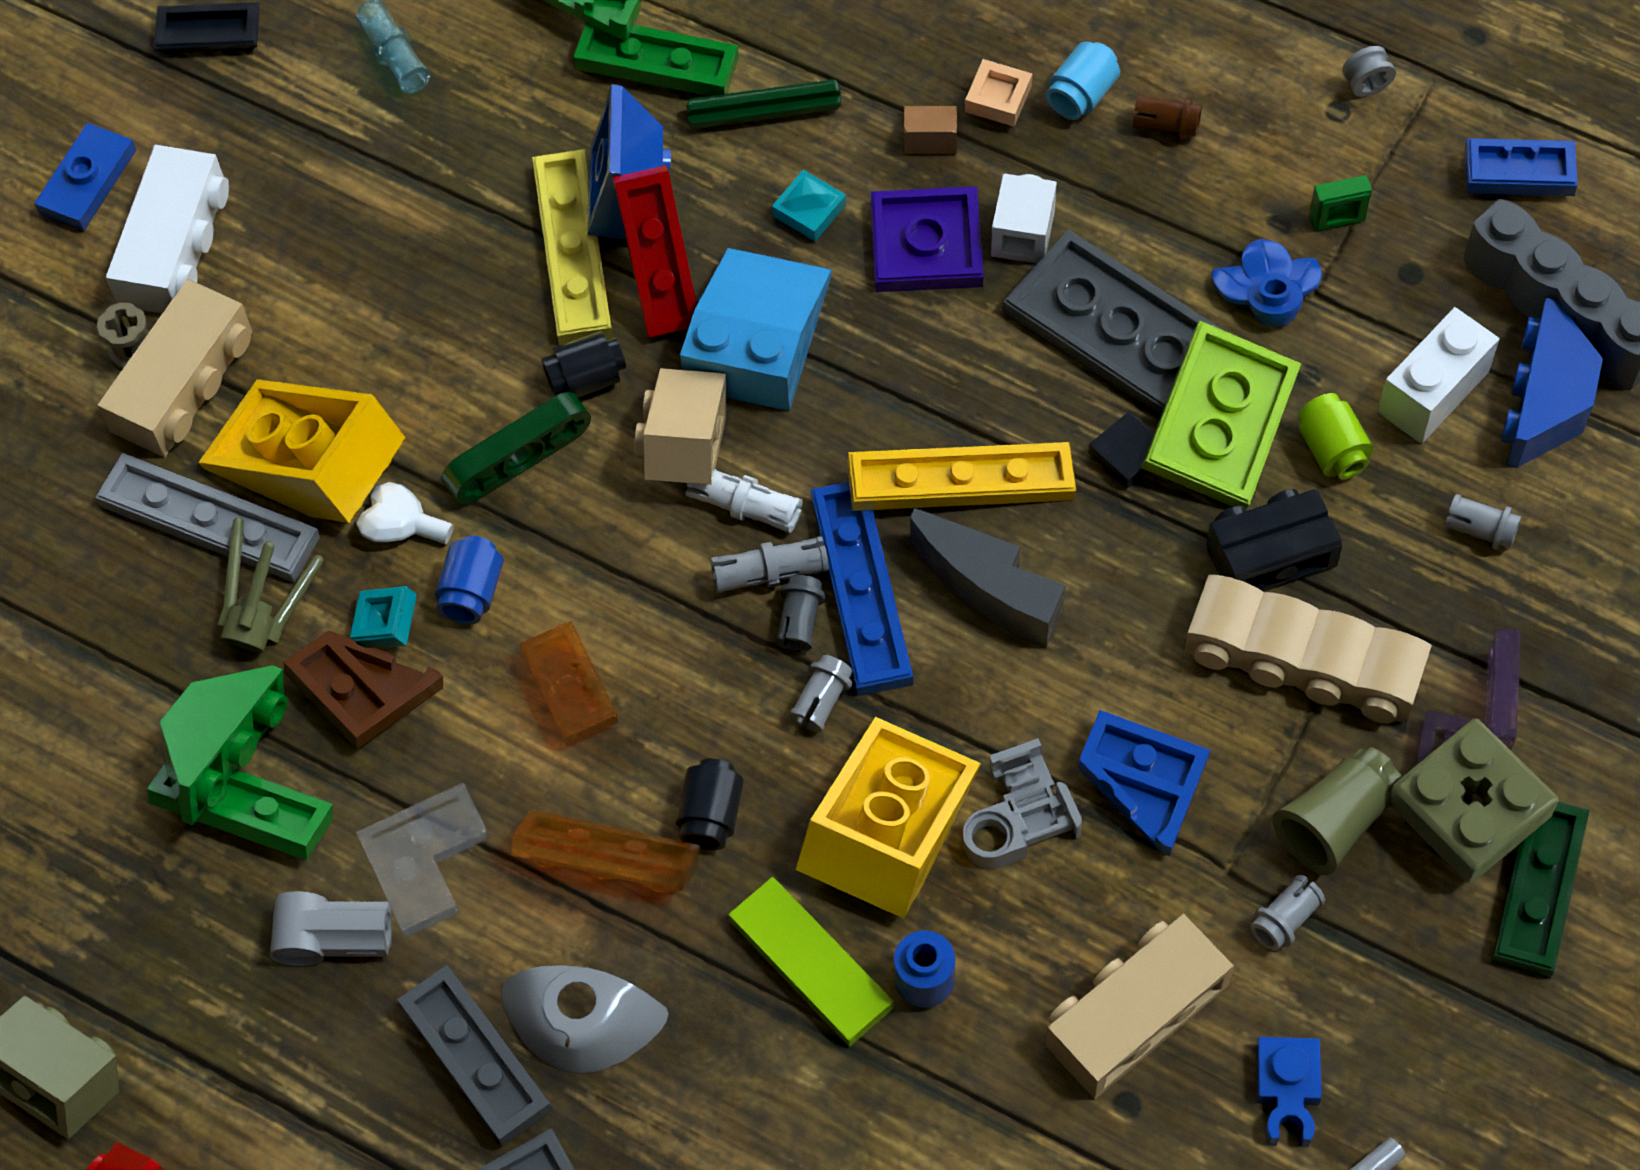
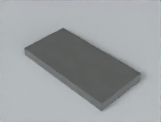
[1002,229,1223,417]

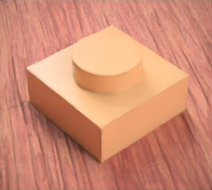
[965,59,1032,127]

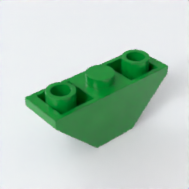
[160,665,288,825]

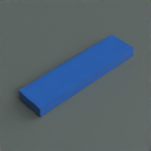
[810,482,914,696]

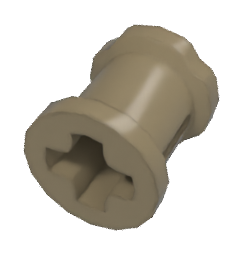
[97,302,149,370]

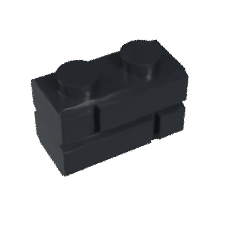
[1206,489,1343,591]

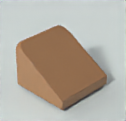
[904,106,957,154]

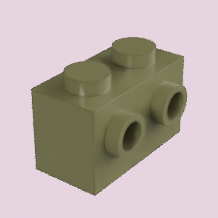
[0,995,119,1140]

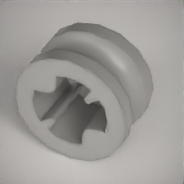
[1342,46,1396,97]

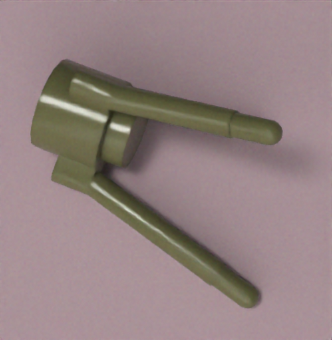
[217,517,324,653]

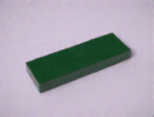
[1491,802,1590,979]

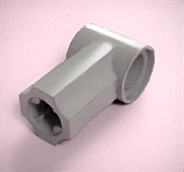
[270,891,393,966]

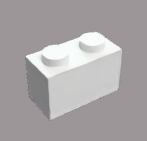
[1378,307,1500,444]

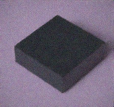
[1088,411,1154,489]

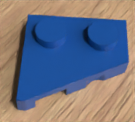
[1078,710,1210,856]

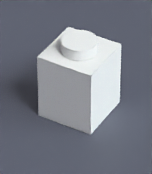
[991,173,1057,264]

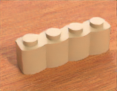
[1184,575,1432,724]

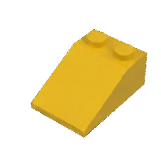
[199,379,406,523]
[796,717,981,919]

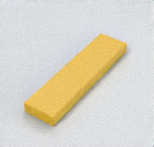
[847,442,1076,511]

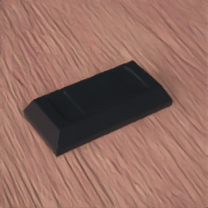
[154,2,260,54]

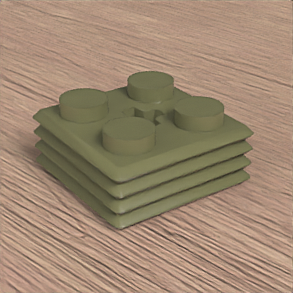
[1390,719,1559,883]

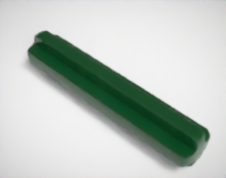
[686,79,842,129]

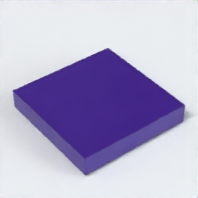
[871,186,984,292]

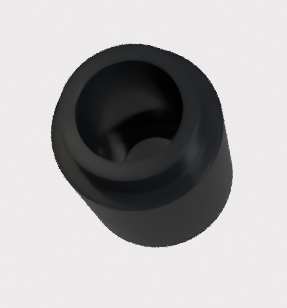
[541,331,627,398]
[676,758,744,850]

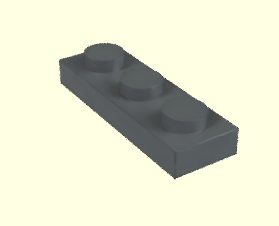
[397,965,553,1147]

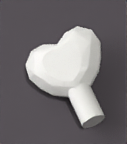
[357,482,454,545]

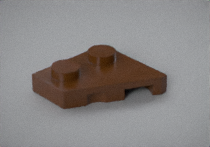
[283,631,443,749]

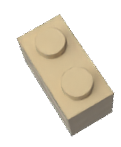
[634,368,726,485]

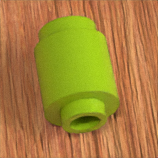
[1298,393,1374,479]

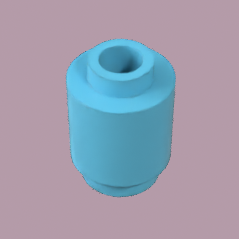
[1046,42,1120,120]

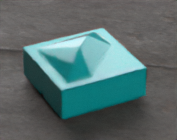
[772,170,846,242]
[350,586,417,649]

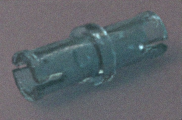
[355,0,431,93]

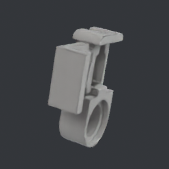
[963,738,1082,869]

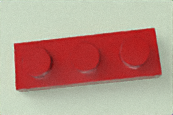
[612,165,697,338]

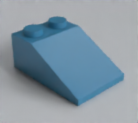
[680,248,832,411]

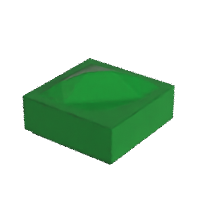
[1309,175,1372,231]

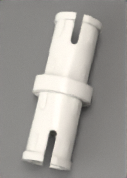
[686,469,803,533]

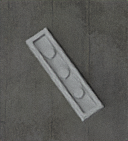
[95,453,320,583]

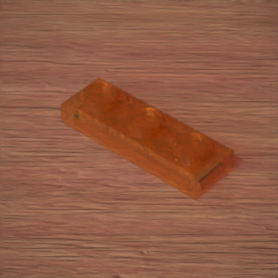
[511,809,700,892]

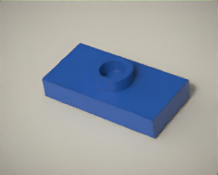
[34,123,136,231]
[1464,138,1578,196]

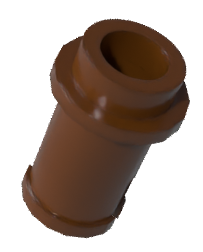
[1133,94,1202,140]

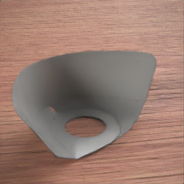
[501,965,669,1073]

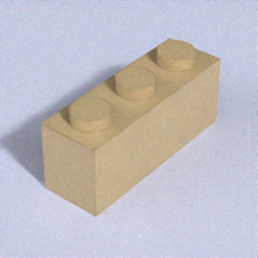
[97,279,253,458]
[1046,913,1234,1100]

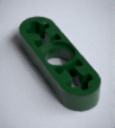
[441,392,591,505]

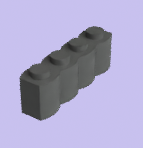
[1463,199,1640,390]

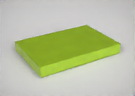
[1141,321,1301,509]

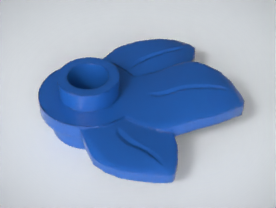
[1212,239,1322,326]

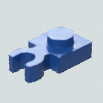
[1256,1037,1322,1147]

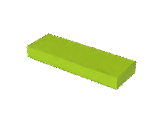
[728,876,894,1047]

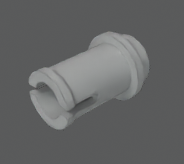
[1444,494,1522,550]
[789,655,852,733]
[1250,875,1325,951]

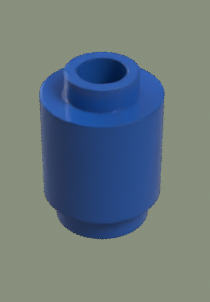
[435,536,504,624]
[894,930,955,1007]

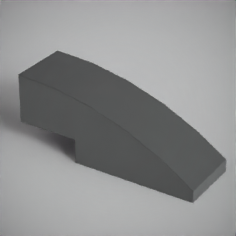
[910,508,1065,648]

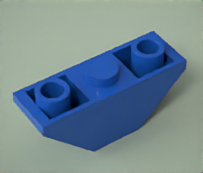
[1501,298,1603,468]

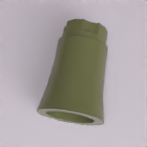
[1272,747,1402,875]

